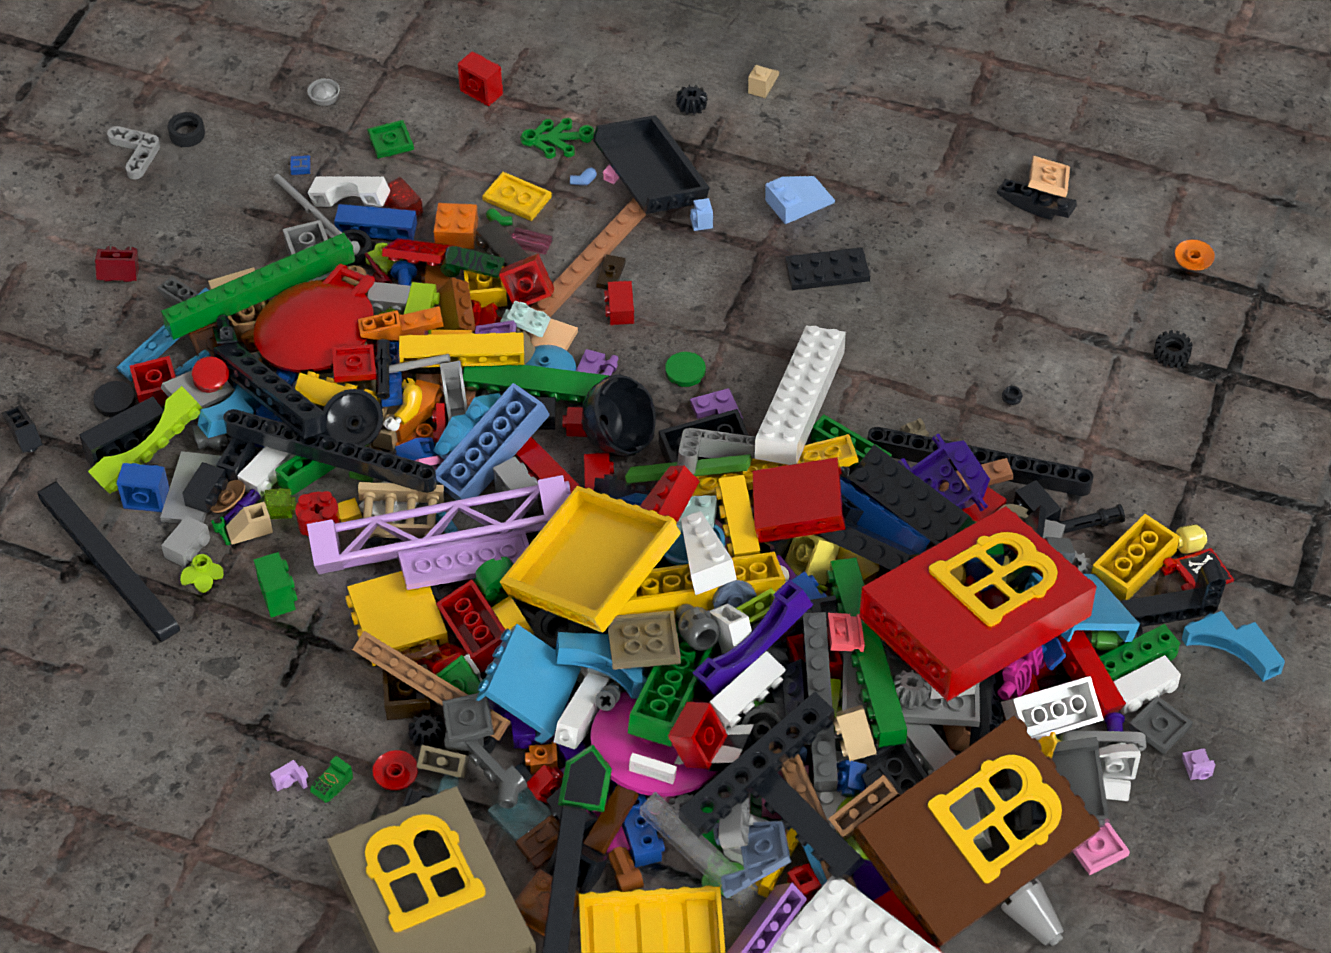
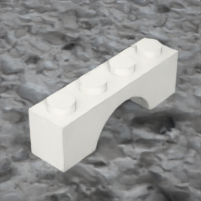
[308,176,390,207]

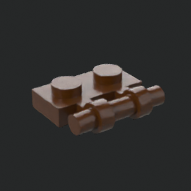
[398,639,440,662]

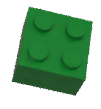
[253,552,298,618]

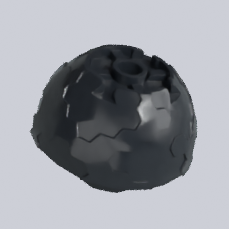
[581,374,656,457]

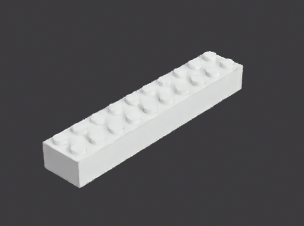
[755,326,846,465]

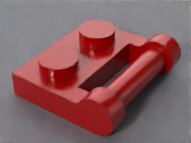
[416,643,467,675]

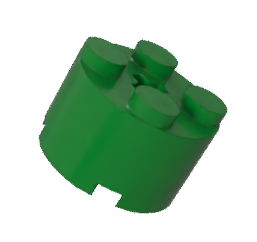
[474,557,514,606]

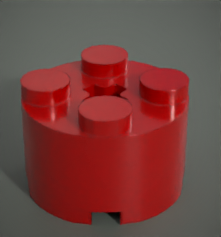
[295,491,341,537]

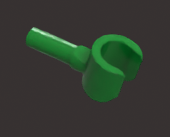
[212,516,231,545]

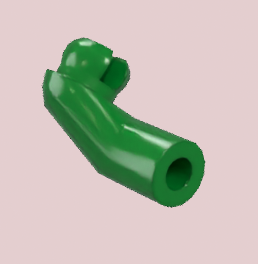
[486,208,512,226]

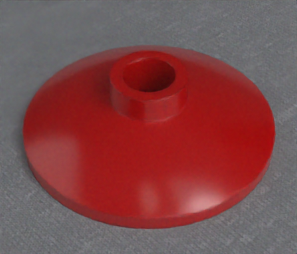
[373,750,418,791]

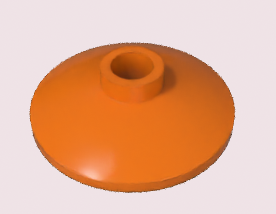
[1175,240,1215,270]

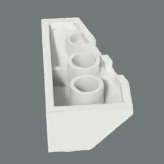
[1099,743,1141,780]

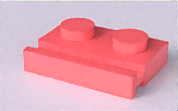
[827,613,865,652]

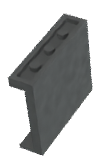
[1008,737,1110,837]

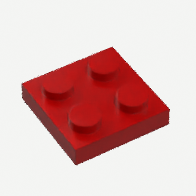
[332,344,376,383]

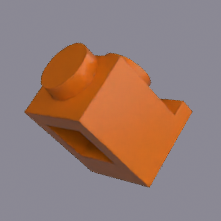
[525,742,558,775]

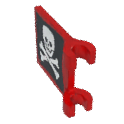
[1161,548,1234,591]

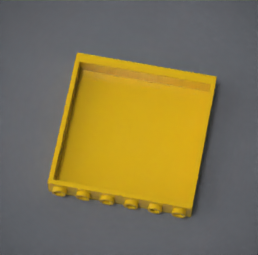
[500,486,681,633]

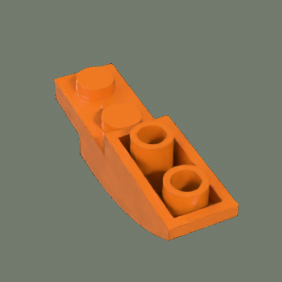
[358,306,444,340]

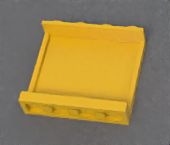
[345,571,448,666]

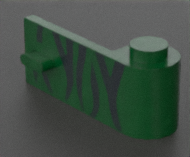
[440,246,505,279]

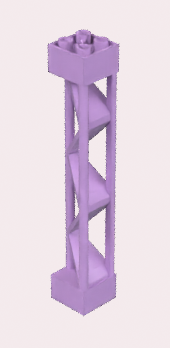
[307,475,571,574]

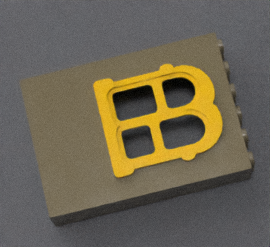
[327,786,536,953]

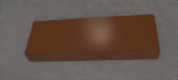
[583,784,639,855]

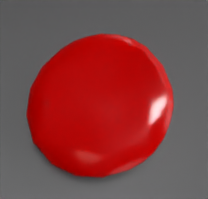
[192,356,229,393]

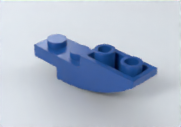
[381,342,403,407]

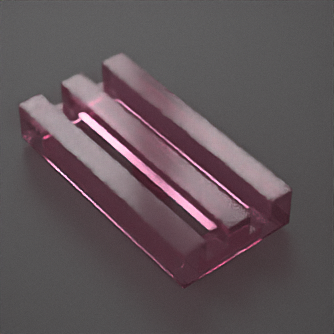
[509,227,553,255]

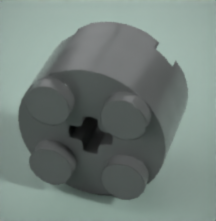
[742,703,786,752]

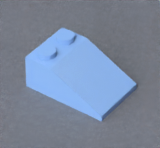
[765,176,835,224]

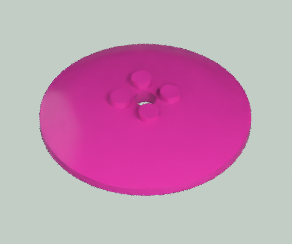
[590,691,718,797]

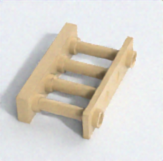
[355,482,444,539]

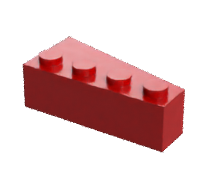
[640,465,700,525]

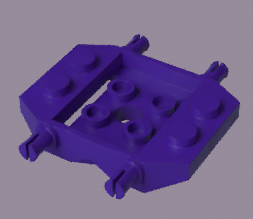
[898,434,990,511]

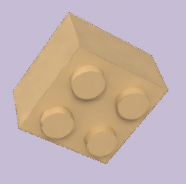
[833,704,877,761]

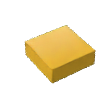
[338,498,362,522]

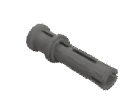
[595,680,624,711]

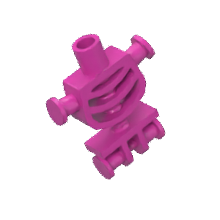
[997,646,1045,700]

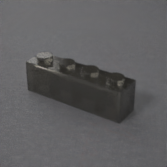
[475,219,530,267]

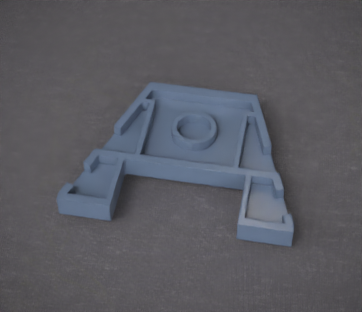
[713,821,791,898]

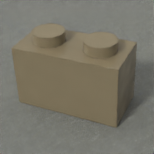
[417,745,469,778]

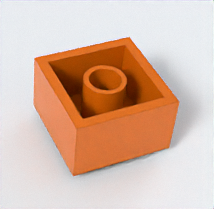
[434,203,478,249]

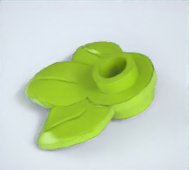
[366,243,404,274]
[180,554,224,593]

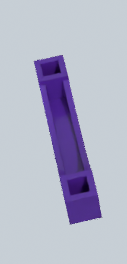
[693,579,813,697]

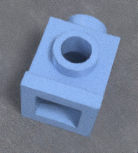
[690,198,713,231]

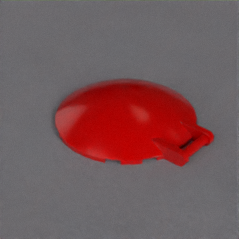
[253,264,375,373]

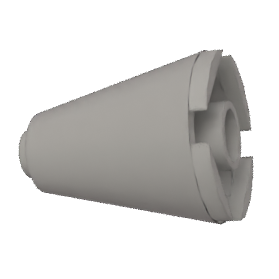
[1001,878,1064,947]

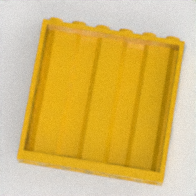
[579,885,725,953]

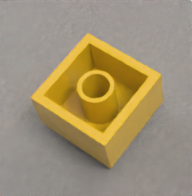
[463,267,507,308]

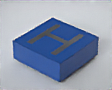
[291,156,311,175]

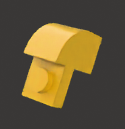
[492,596,534,635]

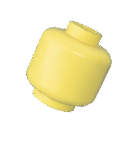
[1175,524,1207,554]

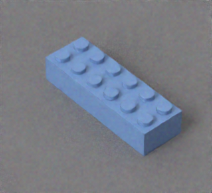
[435,383,549,500]

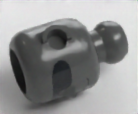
[676,604,720,651]

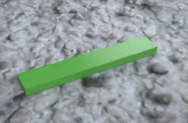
[625,454,752,483]

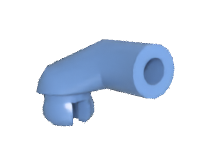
[570,168,597,185]

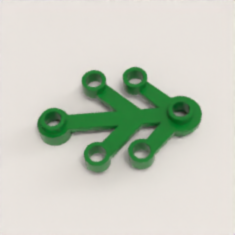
[520,118,594,159]

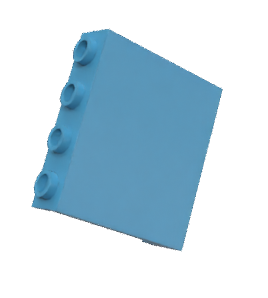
[1024,573,1140,642]
[476,624,581,744]

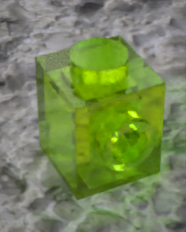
[264,488,296,519]

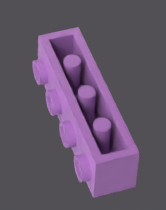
[727,883,807,953]

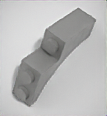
[440,361,468,423]

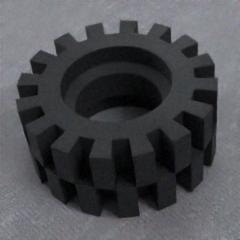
[1154,330,1193,368]

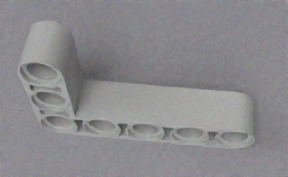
[677,428,756,474]

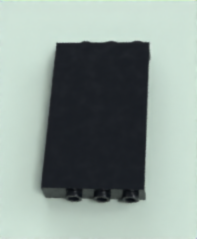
[593,115,710,214]

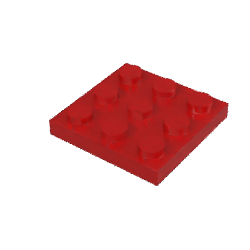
[382,238,455,266]

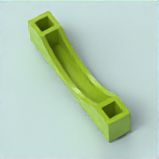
[88,386,203,494]

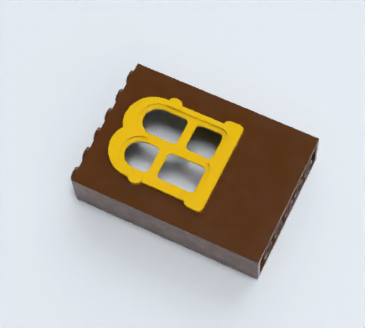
[851,715,1101,949]

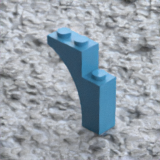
[197,382,261,438]
[433,393,501,460]
[1181,611,1285,681]
[555,632,646,699]

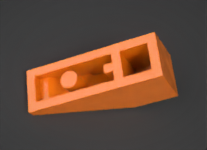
[396,379,444,441]

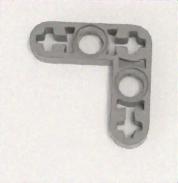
[107,126,160,179]

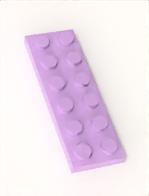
[398,530,529,590]

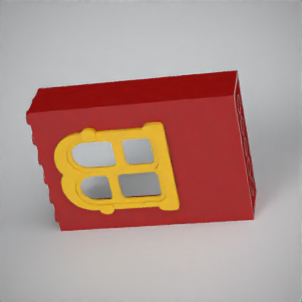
[859,506,1097,702]

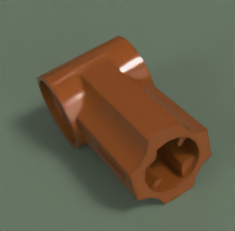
[608,846,644,892]

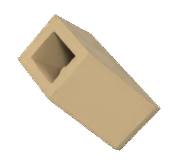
[226,502,273,544]

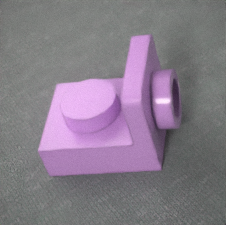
[1182,749,1215,780]
[270,760,308,792]

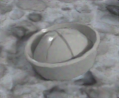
[307,78,340,106]

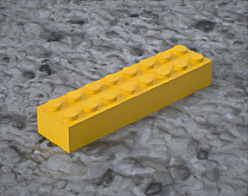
[617,552,785,616]

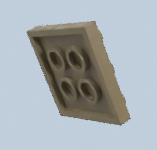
[608,611,681,670]

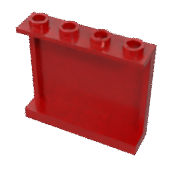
[752,457,845,543]

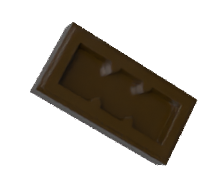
[596,255,626,290]

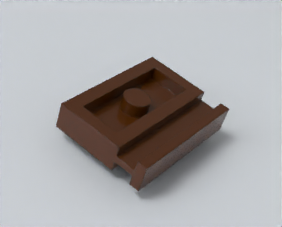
[515,815,559,870]

